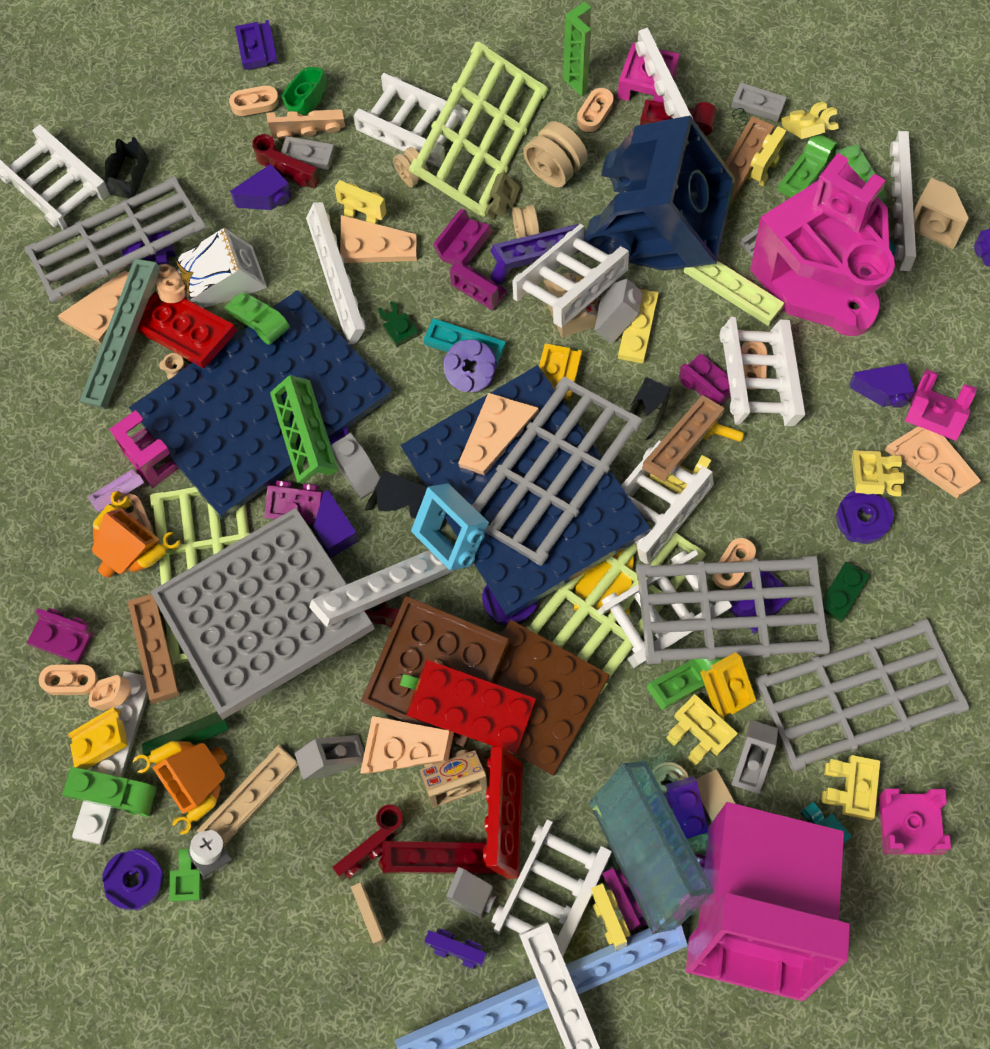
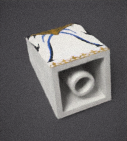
[175,228,267,308]

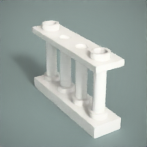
[354,73,469,168]
[0,124,110,230]
[513,224,629,328]
[720,317,805,426]
[621,440,714,564]
[598,550,732,668]
[491,820,612,958]

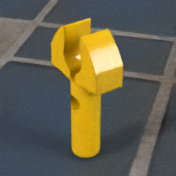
[703,422,744,442]

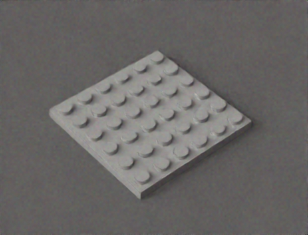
[150,508,375,720]

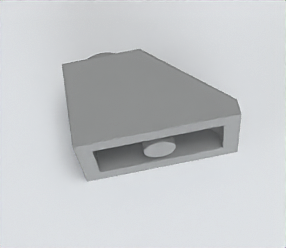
[594,279,643,343]
[331,433,380,500]
[731,720,778,794]
[295,735,365,780]
[446,867,496,918]

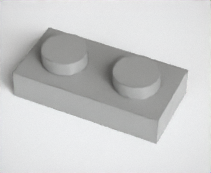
[731,82,787,122]
[281,136,335,170]

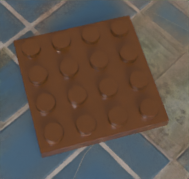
[361,596,510,747]
[493,619,610,776]

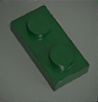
[822,562,870,623]

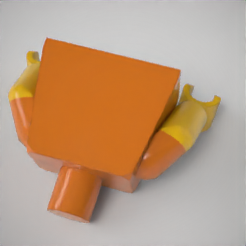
[92,491,181,578]
[133,741,227,834]

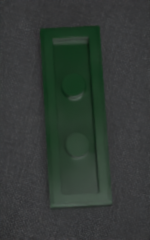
[142,712,229,763]

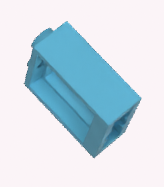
[411,484,489,571]

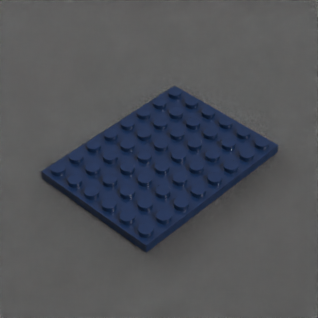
[129,290,393,520]
[400,365,651,618]

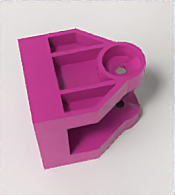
[750,163,895,336]

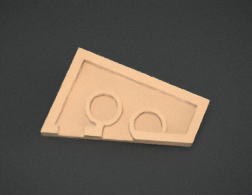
[266,110,345,141]
[340,215,417,263]
[58,270,129,344]
[458,393,539,475]
[885,426,981,499]
[360,716,454,774]

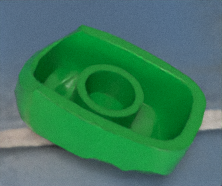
[282,67,328,116]

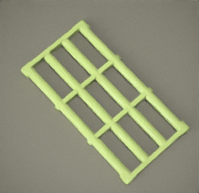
[409,42,548,217]
[150,487,251,665]
[525,517,706,694]

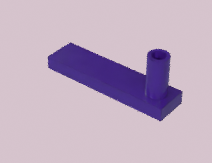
[490,224,585,284]

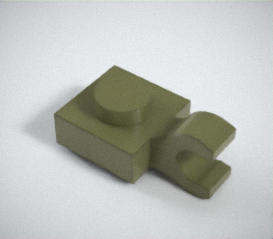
[485,172,520,220]

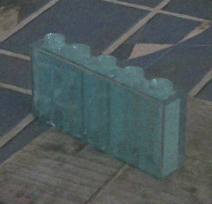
[589,761,714,934]

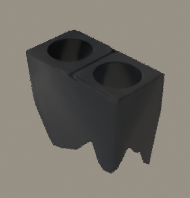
[105,136,149,199]
[625,377,671,440]
[364,470,428,518]

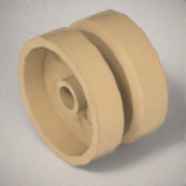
[524,121,588,187]

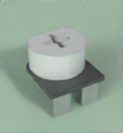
[188,830,232,881]

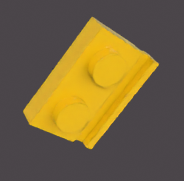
[539,343,582,401]
[700,652,756,720]
[68,707,128,770]

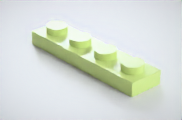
[684,261,784,326]

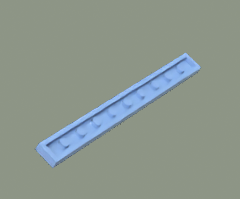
[395,916,688,1049]

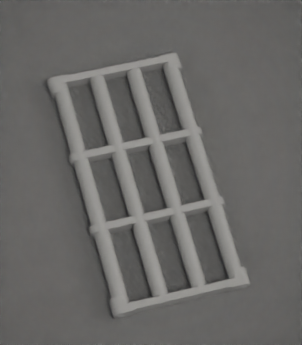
[24,176,206,303]
[472,377,643,566]
[636,556,830,664]
[754,619,969,772]

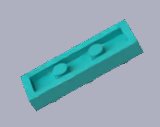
[423,318,506,367]

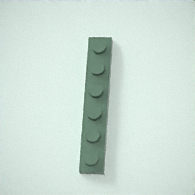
[80,259,161,410]

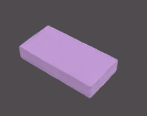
[88,469,144,512]

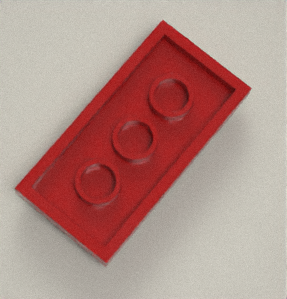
[137,291,237,368]
[406,659,536,754]
[483,747,523,879]

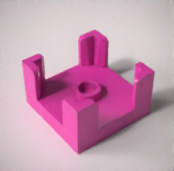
[618,42,680,103]
[812,153,886,233]
[905,369,977,441]
[109,410,178,488]
[878,789,951,855]

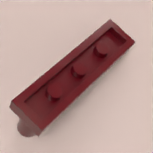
[378,841,498,875]

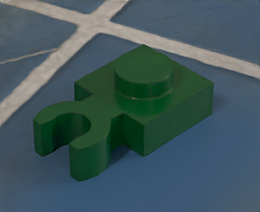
[378,301,419,348]

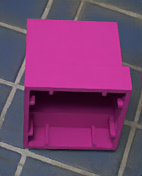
[685,802,850,1002]

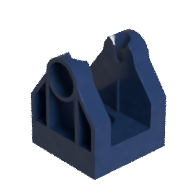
[584,115,735,271]

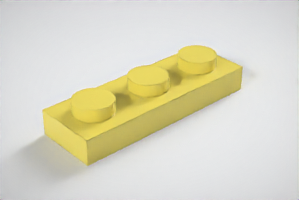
[618,289,659,364]

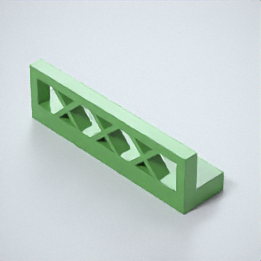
[563,1,591,97]
[270,375,338,484]

